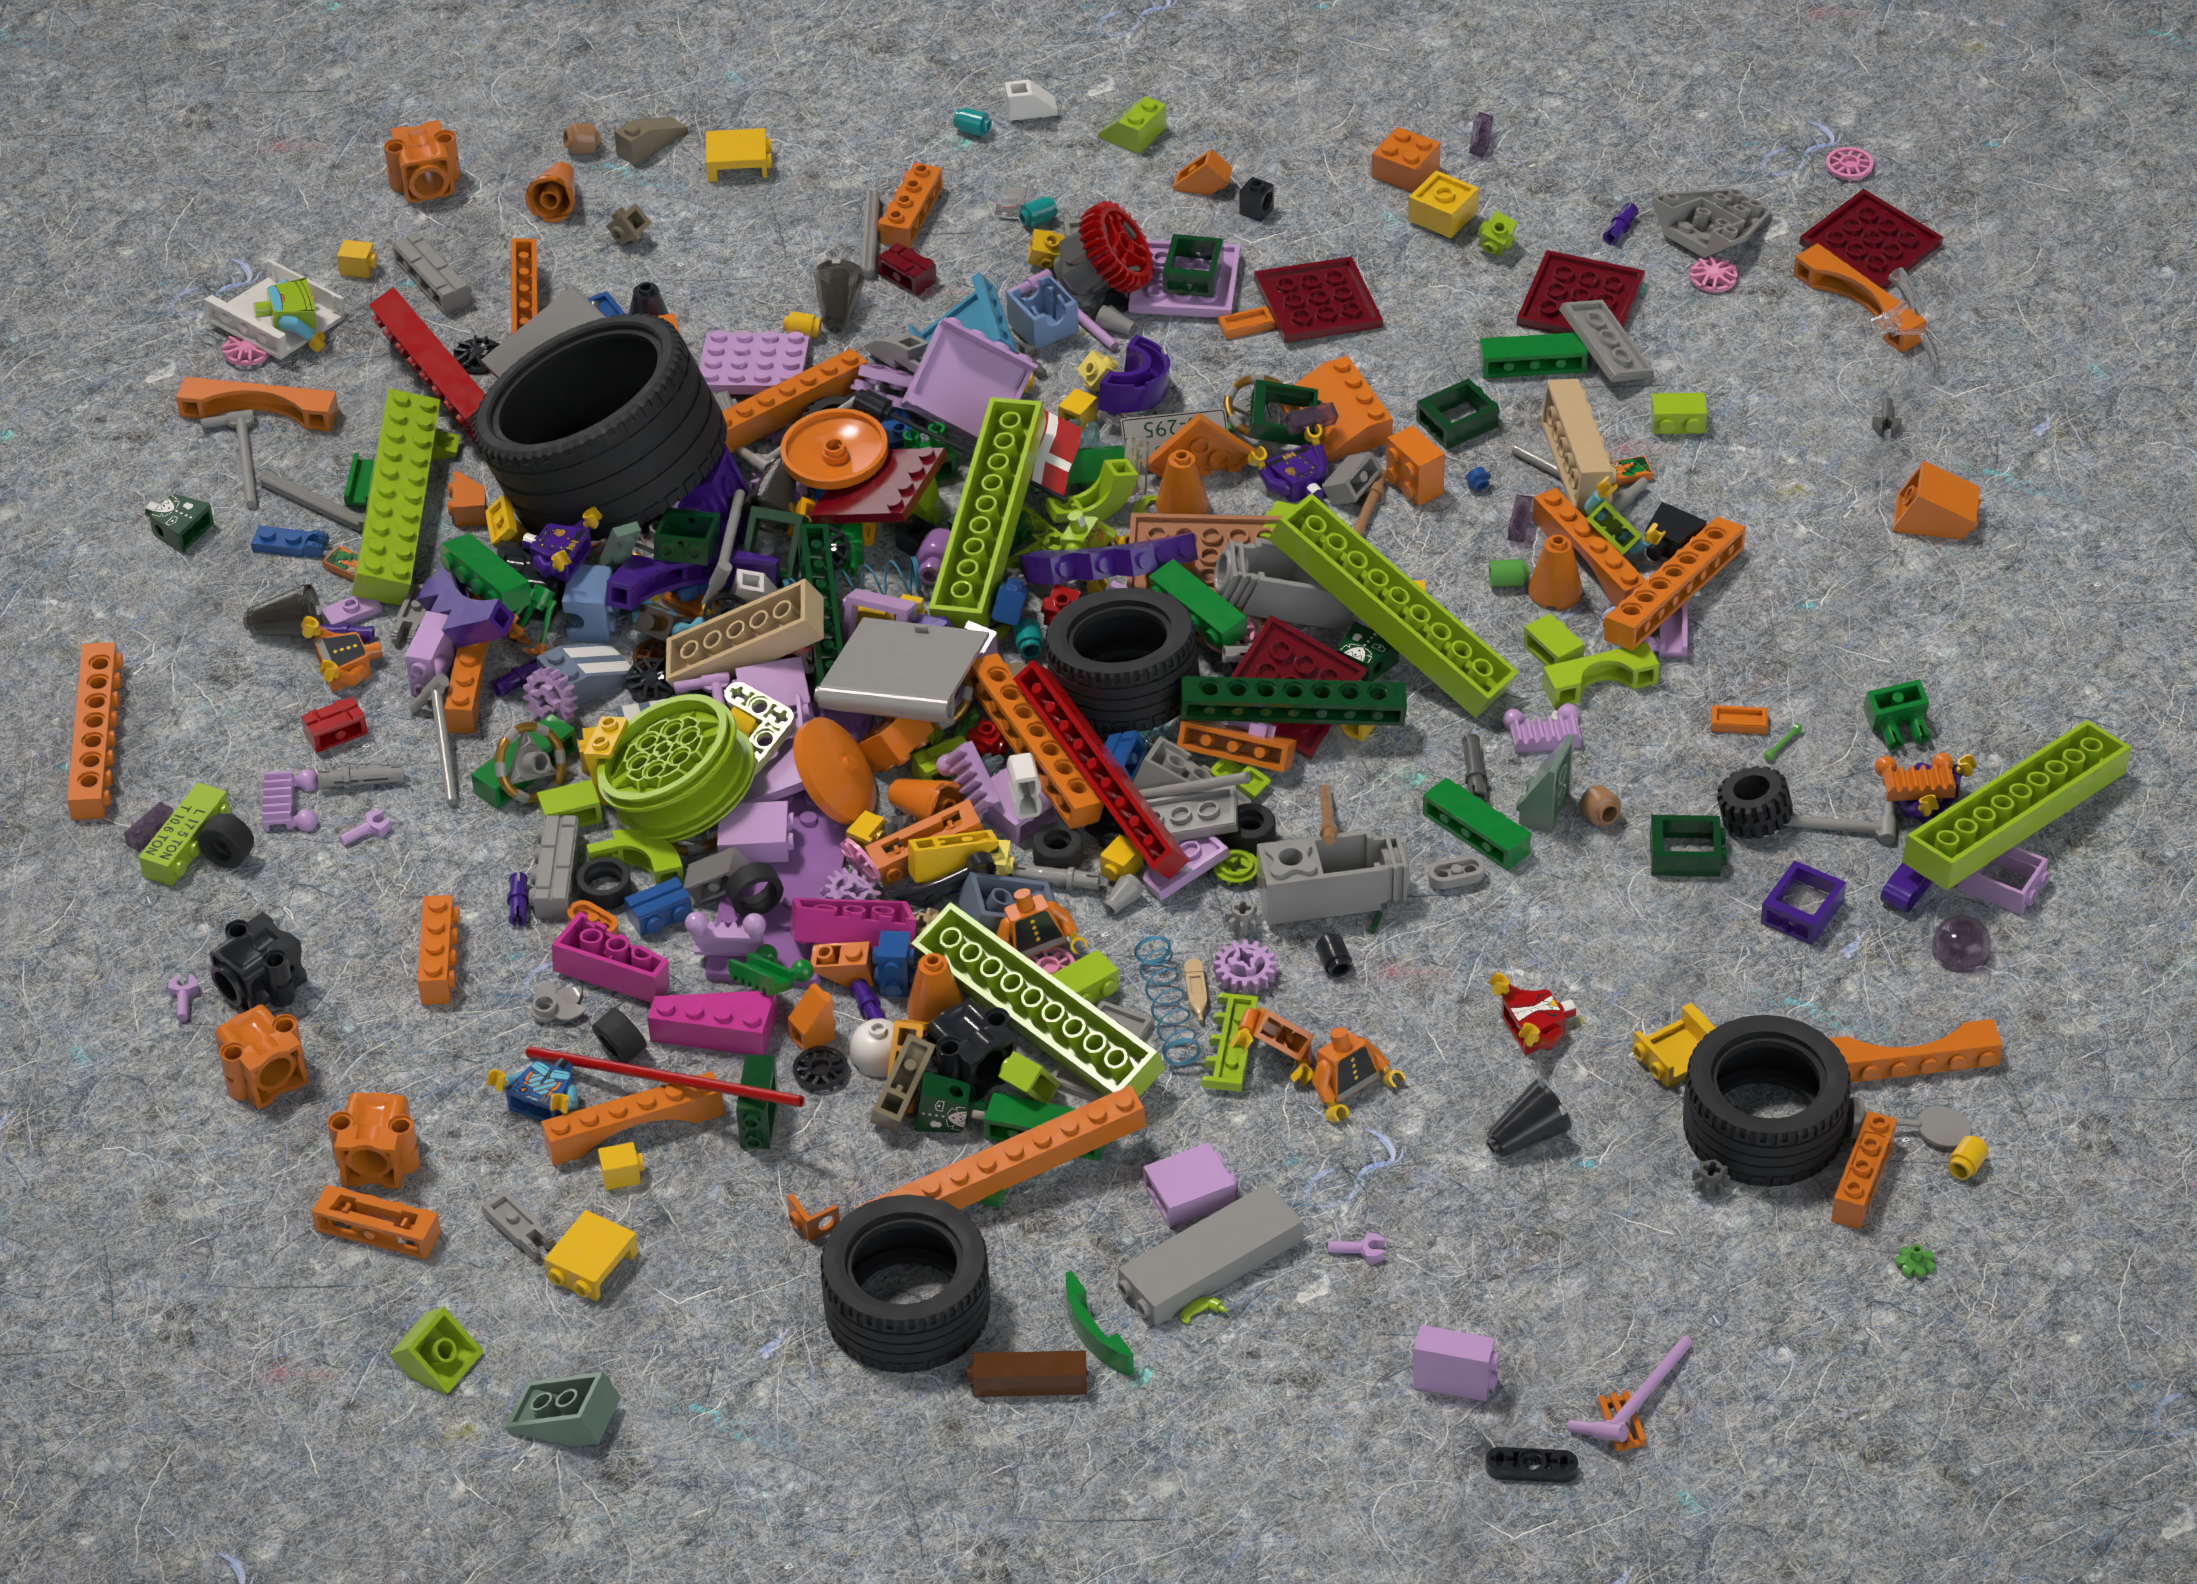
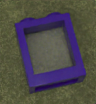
[1760,860,1846,945]

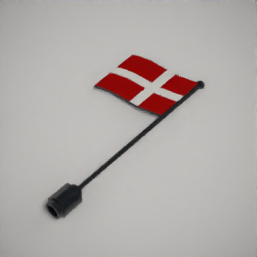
[852,389,1081,504]

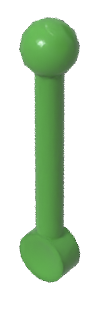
[1764,723,1802,761]

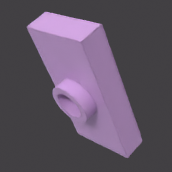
[320,596,382,625]

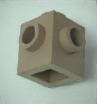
[606,203,651,246]

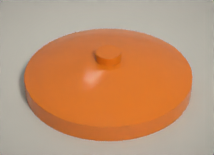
[780,408,888,489]
[793,717,876,825]

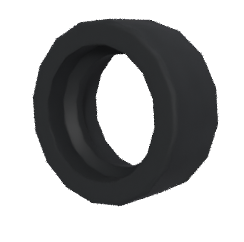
[576,857,632,910]
[725,862,784,917]

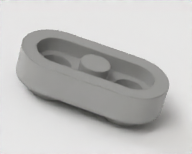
[1428,855,1485,889]

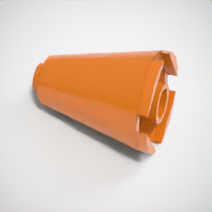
[525,162,575,222]
[1156,450,1209,514]
[1528,534,1583,610]
[888,779,966,827]
[907,953,964,1023]

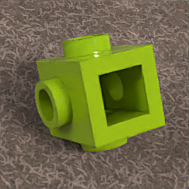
[1477,210,1518,257]

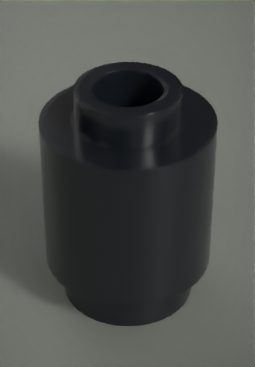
[1315,933,1352,977]

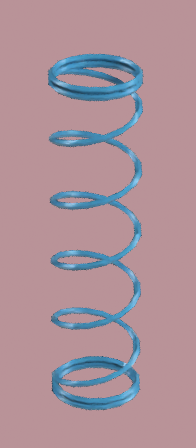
[782,556,922,595]
[1134,935,1201,1066]

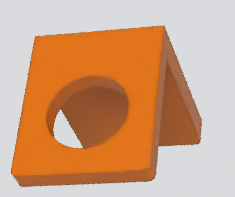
[787,1193,840,1241]

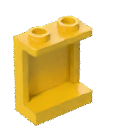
[706,128,772,182]
[485,494,530,548]
[583,716,628,805]
[1632,1002,1716,1088]
[544,1210,639,1301]

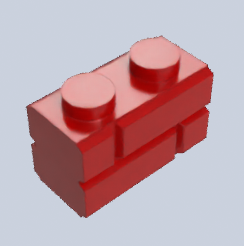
[301,696,368,753]

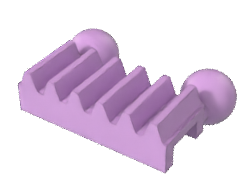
[1642,601,1688,658]
[1502,703,1582,754]
[936,741,1001,822]
[262,769,319,831]
[685,911,766,956]

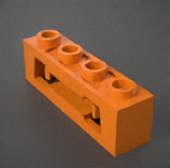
[865,799,984,887]
[1831,1111,1897,1230]
[312,1185,441,1260]

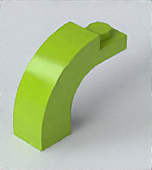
[1044,458,1139,523]
[586,829,685,885]

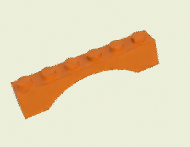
[1793,243,1926,353]
[176,377,339,432]
[1532,487,1646,607]
[444,594,492,734]
[1829,1019,2003,1083]
[541,1071,725,1166]

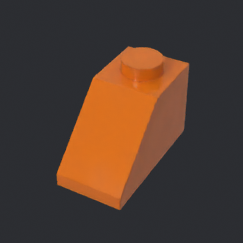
[1172,149,1233,195]

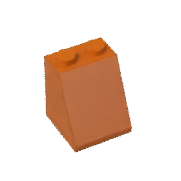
[1892,461,1981,540]

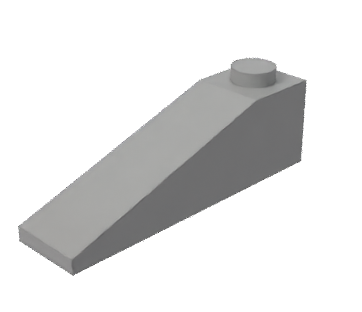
[1133,736,1252,805]

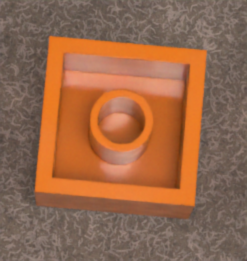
[1371,127,1441,193]
[1385,425,1445,506]
[857,716,935,773]

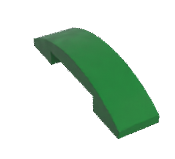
[1065,1270,1134,1376]

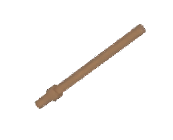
[1353,470,1387,536]
[1319,784,1337,846]

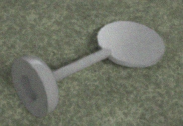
[1845,1097,1971,1149]

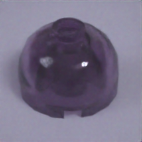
[1931,915,1991,973]

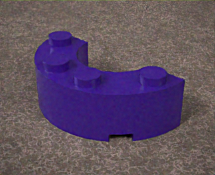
[1098,334,1170,416]

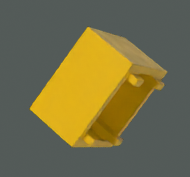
[1408,170,1479,238]

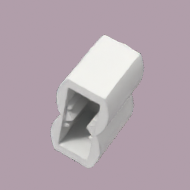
[1007,753,1042,819]

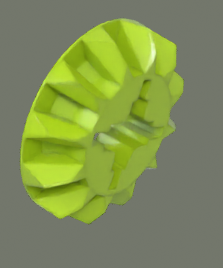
[1213,849,1257,886]

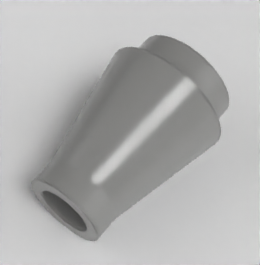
[1095,305,1136,336]
[1102,874,1144,916]

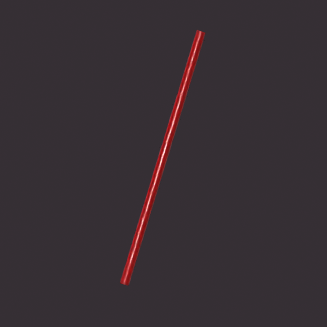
[525,1046,805,1107]

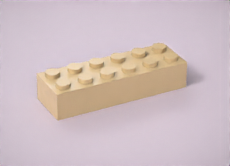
[1541,379,1616,516]
[666,579,824,695]

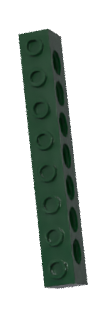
[798,524,843,708]
[1180,676,1407,726]

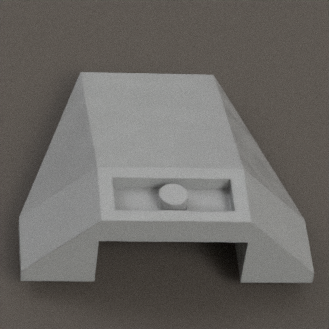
[1652,188,1772,258]

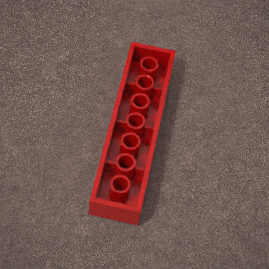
[369,287,485,444]

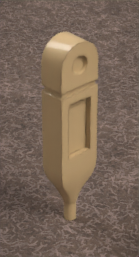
[1184,958,1207,1023]

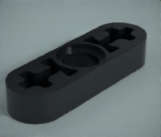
[1485,1447,1578,1483]

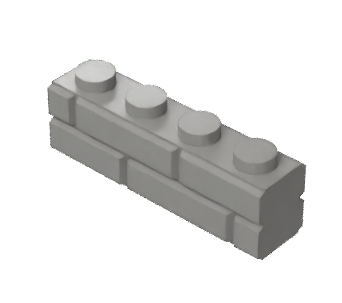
[392,232,472,315]
[529,816,581,918]

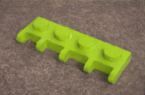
[1200,993,1258,1092]

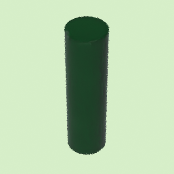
[1368,911,1383,934]

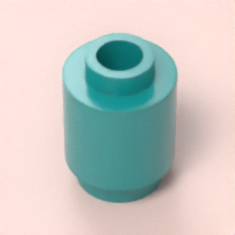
[953,107,992,137]
[1018,196,1058,228]
[1013,618,1044,659]

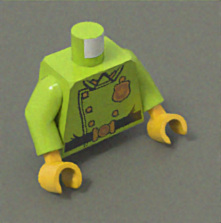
[1060,510,1130,594]

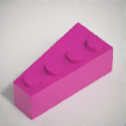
[790,898,916,949]
[552,911,670,1003]
[647,991,778,1055]

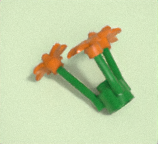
[507,584,557,656]

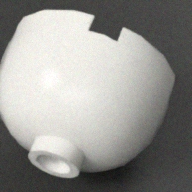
[850,1018,894,1077]

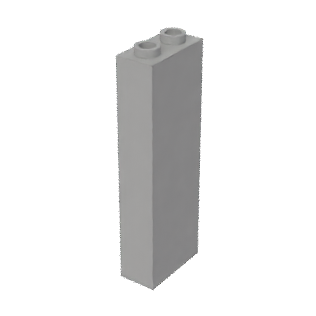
[1117,1183,1303,1326]

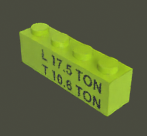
[139,782,231,886]

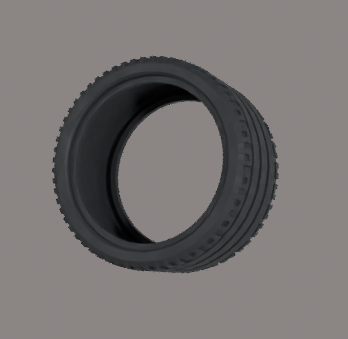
[472,313,727,542]

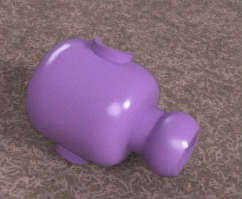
[915,528,951,585]

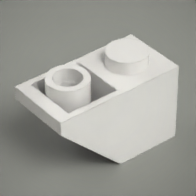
[1005,79,1058,121]
[730,569,778,608]

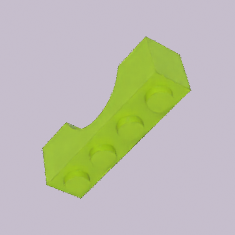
[1542,642,1659,709]

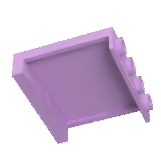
[900,317,1038,444]
[739,694,814,803]

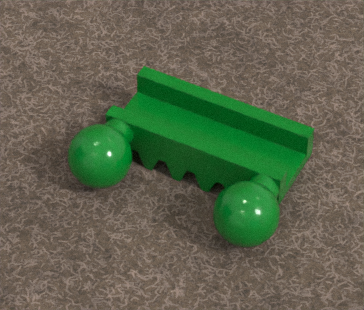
[344,453,375,508]
[728,944,814,996]

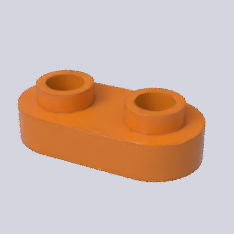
[567,900,619,936]

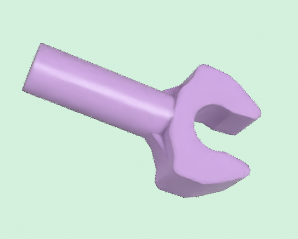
[1227,721,1276,738]
[339,810,392,846]
[168,974,199,1022]
[1328,1233,1385,1264]

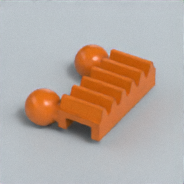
[1874,752,1956,801]

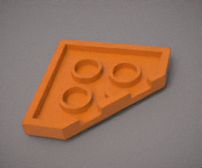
[1144,413,1257,478]

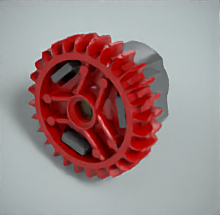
[1054,201,1155,295]

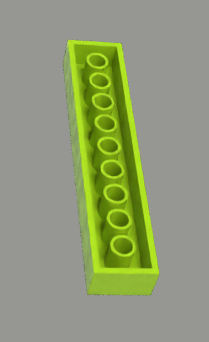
[351,388,440,606]
[929,397,1046,629]
[1268,493,1519,718]
[1902,720,2132,891]
[911,902,1166,1098]

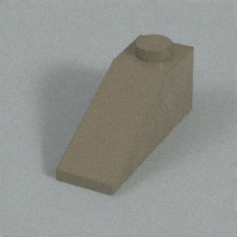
[614,117,688,165]
[870,1033,936,1134]

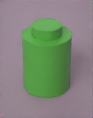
[1488,559,1529,588]

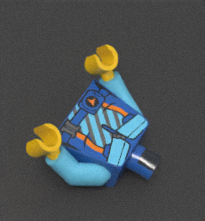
[486,1058,578,1121]

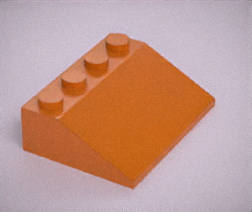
[1278,355,1393,462]

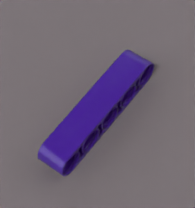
[1880,809,1947,913]

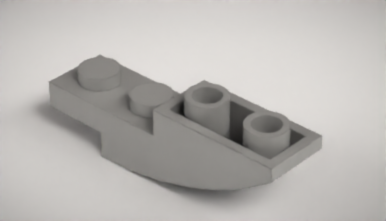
[865,333,929,373]

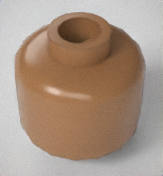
[563,122,601,155]
[1579,785,1622,827]

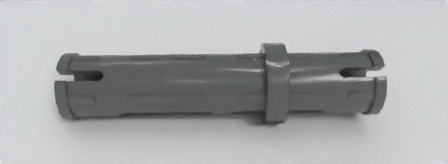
[1462,733,1488,802]

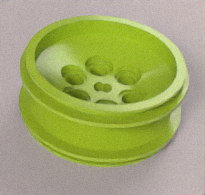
[597,694,756,843]

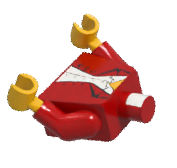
[1489,972,1577,1055]

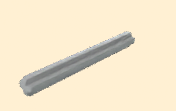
[861,190,880,278]
[258,471,365,531]

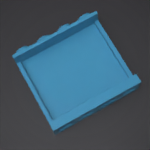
[908,272,1016,353]

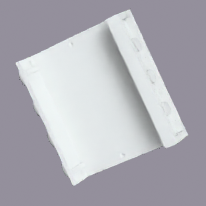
[204,259,345,360]

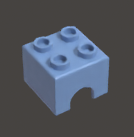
[1006,275,1079,350]
[562,565,621,643]

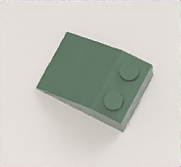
[1516,734,1574,833]
[505,1372,621,1447]

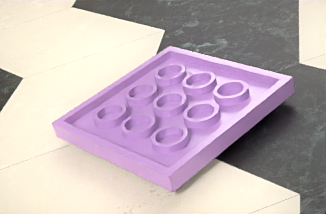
[1129,239,1241,318]
[699,330,810,395]

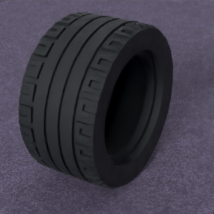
[1045,588,1200,734]
[1683,1015,1851,1187]
[820,1194,991,1373]

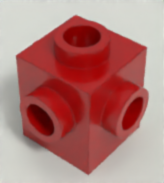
[1041,584,1081,626]
[966,719,1009,769]

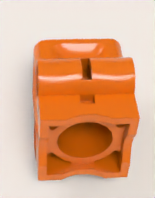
[384,120,461,203]
[215,1005,309,1110]
[327,1092,421,1189]

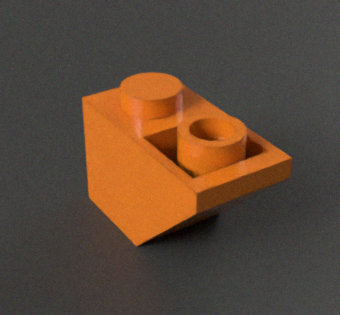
[448,471,488,527]
[811,941,878,987]
[788,983,836,1052]

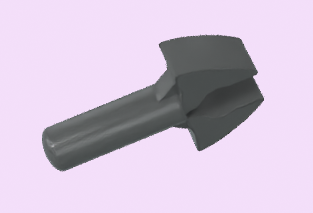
[1015,343,1046,378]
[1872,397,1902,437]

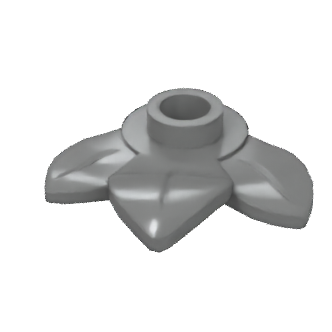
[530,980,585,1022]

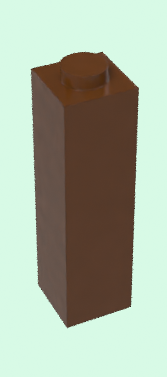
[967,1350,1087,1397]

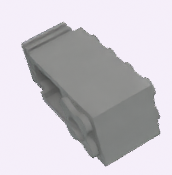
[1214,538,1354,631]
[1257,829,1410,925]

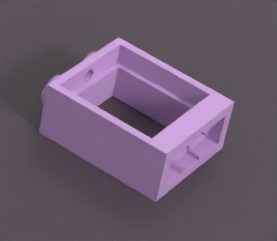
[840,588,917,648]
[405,611,458,696]
[1957,846,2050,915]

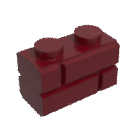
[878,242,937,296]

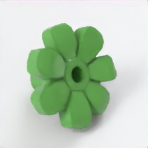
[953,708,980,737]
[1895,1244,1935,1278]

